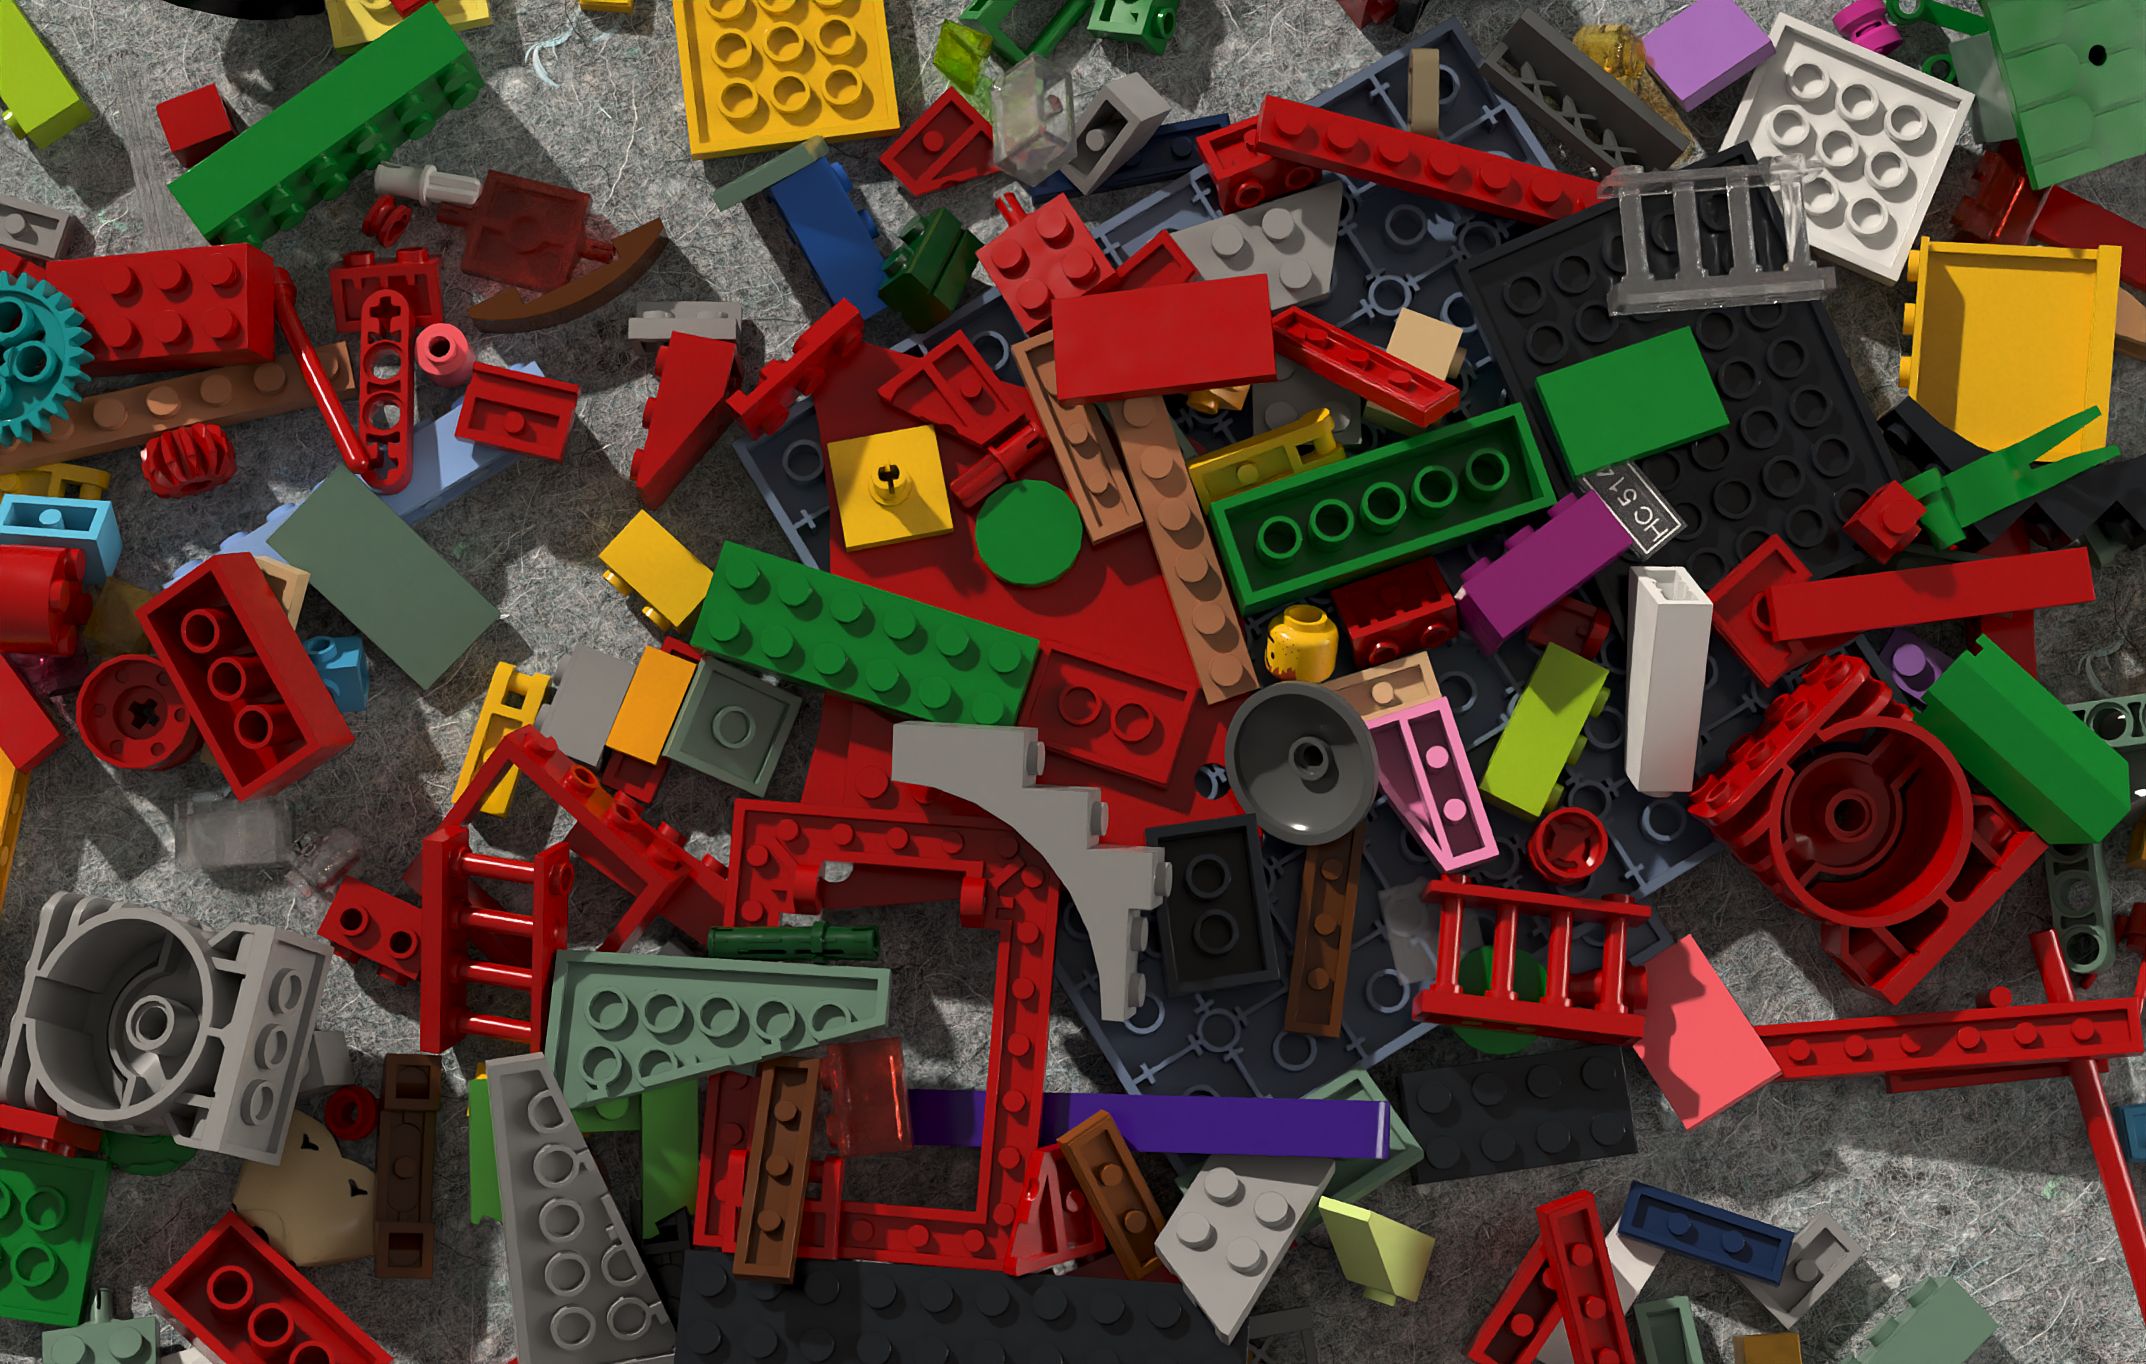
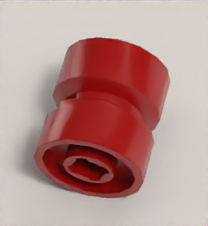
[1526,807,1608,886]

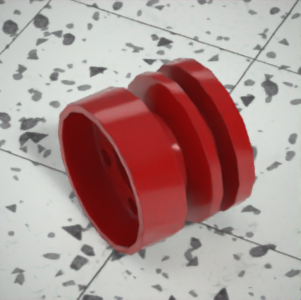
[76,654,204,772]

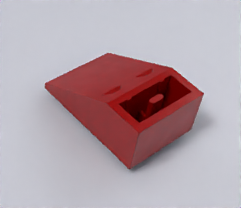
[630,331,745,511]

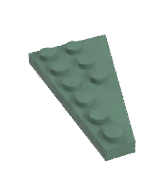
[544,949,893,1112]

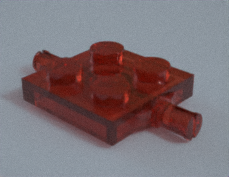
[436,169,616,294]

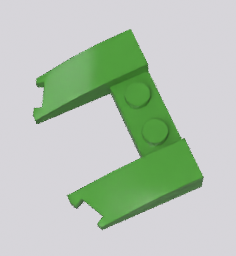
[468,1079,698,1239]

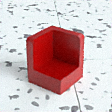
[156,83,240,168]

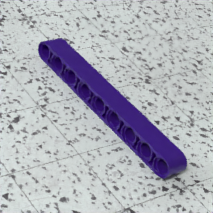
[904,1089,1390,1159]

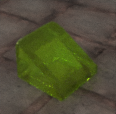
[933,18,994,97]

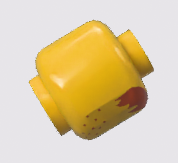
[1264,604,1339,684]

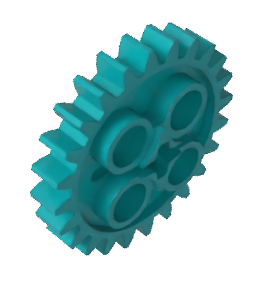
[0,271,94,447]

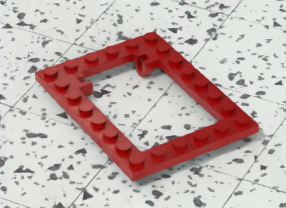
[693,798,1062,1271]

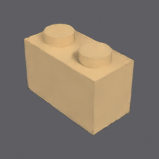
[1361,307,1467,437]

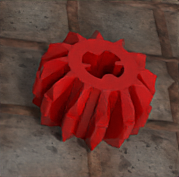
[140,423,237,499]

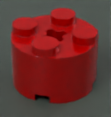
[0,544,93,657]

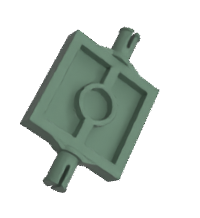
[42,1288,161,1364]

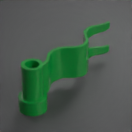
[1900,405,2121,553]

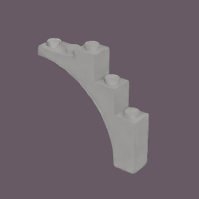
[891,721,1173,1022]

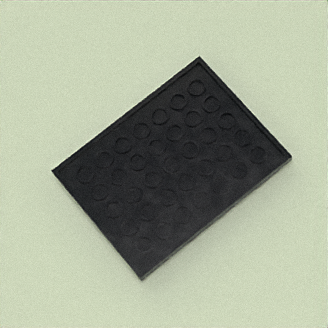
[1451,140,1926,661]

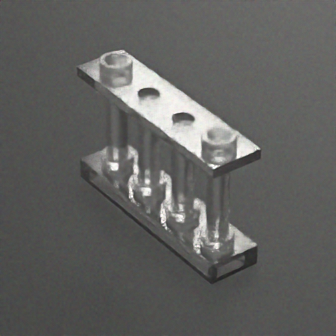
[1596,153,1837,316]

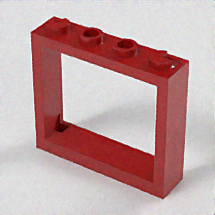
[401,724,692,996]

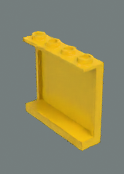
[1898,236,2122,467]

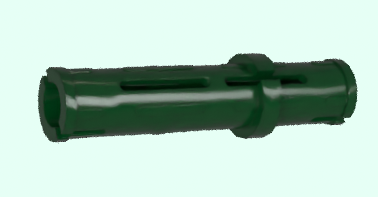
[707,921,880,965]

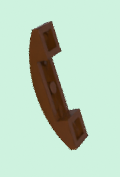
[467,217,669,334]
[373,1053,442,1279]

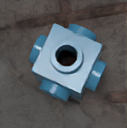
[300,635,370,713]

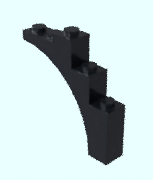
[1877,395,2146,553]

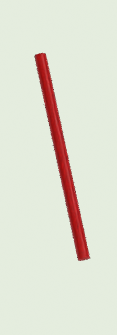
[2028,928,2146,1327]

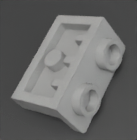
[628,301,743,356]

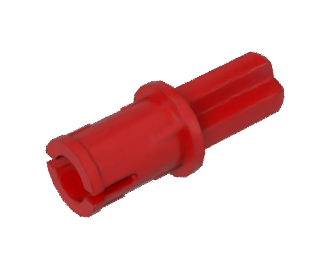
[950,420,1051,508]

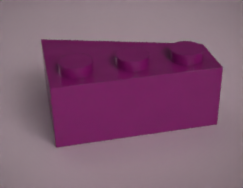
[1453,489,1634,659]

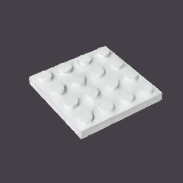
[1718,12,1975,287]

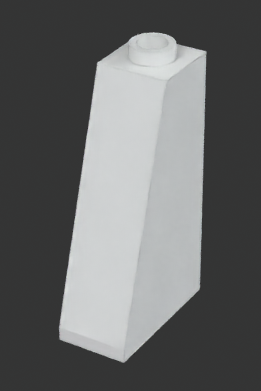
[1624,566,1713,797]

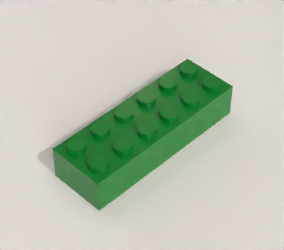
[167,1,485,250]
[1207,402,1558,618]
[690,540,1041,727]

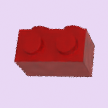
[317,874,422,988]

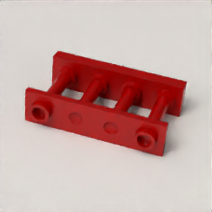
[420,825,574,1054]
[1411,874,1651,1047]

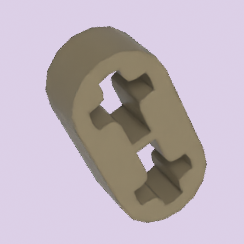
[1407,48,1440,139]

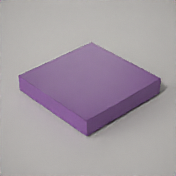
[1632,0,1777,113]

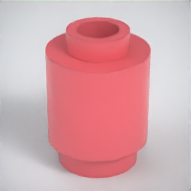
[414,323,476,388]

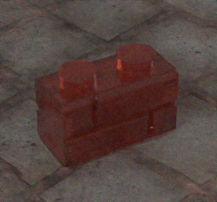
[1949,139,2053,246]

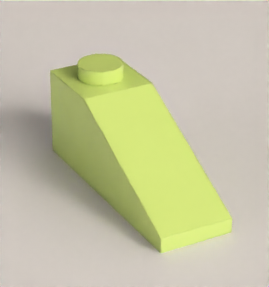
[1318,1196,1436,1307]

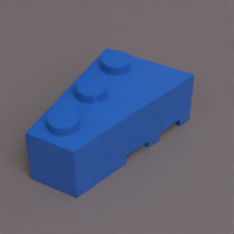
[761,156,890,321]

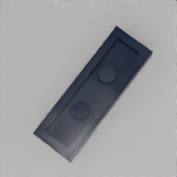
[1616,1180,1795,1288]

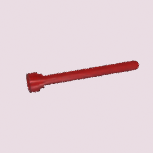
[274,266,369,474]

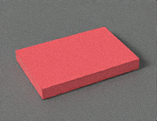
[1632,934,1783,1133]

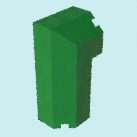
[1910,634,2131,844]

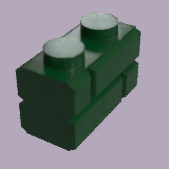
[877,207,985,334]

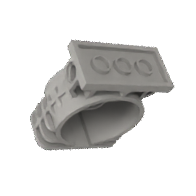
[0,891,335,1167]

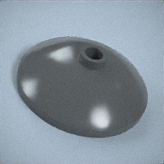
[1224,680,1379,845]

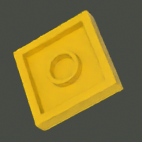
[827,424,953,552]

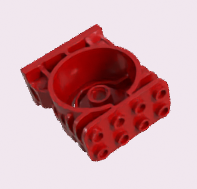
[1686,654,2049,1007]

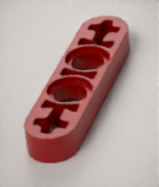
[359,289,415,496]

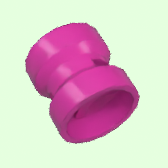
[1832,0,1903,56]

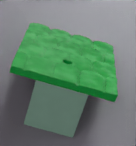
[1948,0,2146,190]

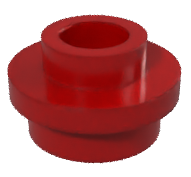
[324,1085,379,1141]

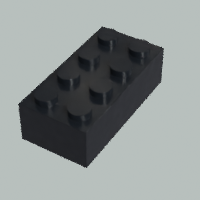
[1395,1044,1639,1186]

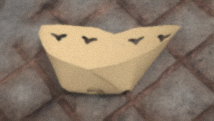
[231,1109,374,1267]

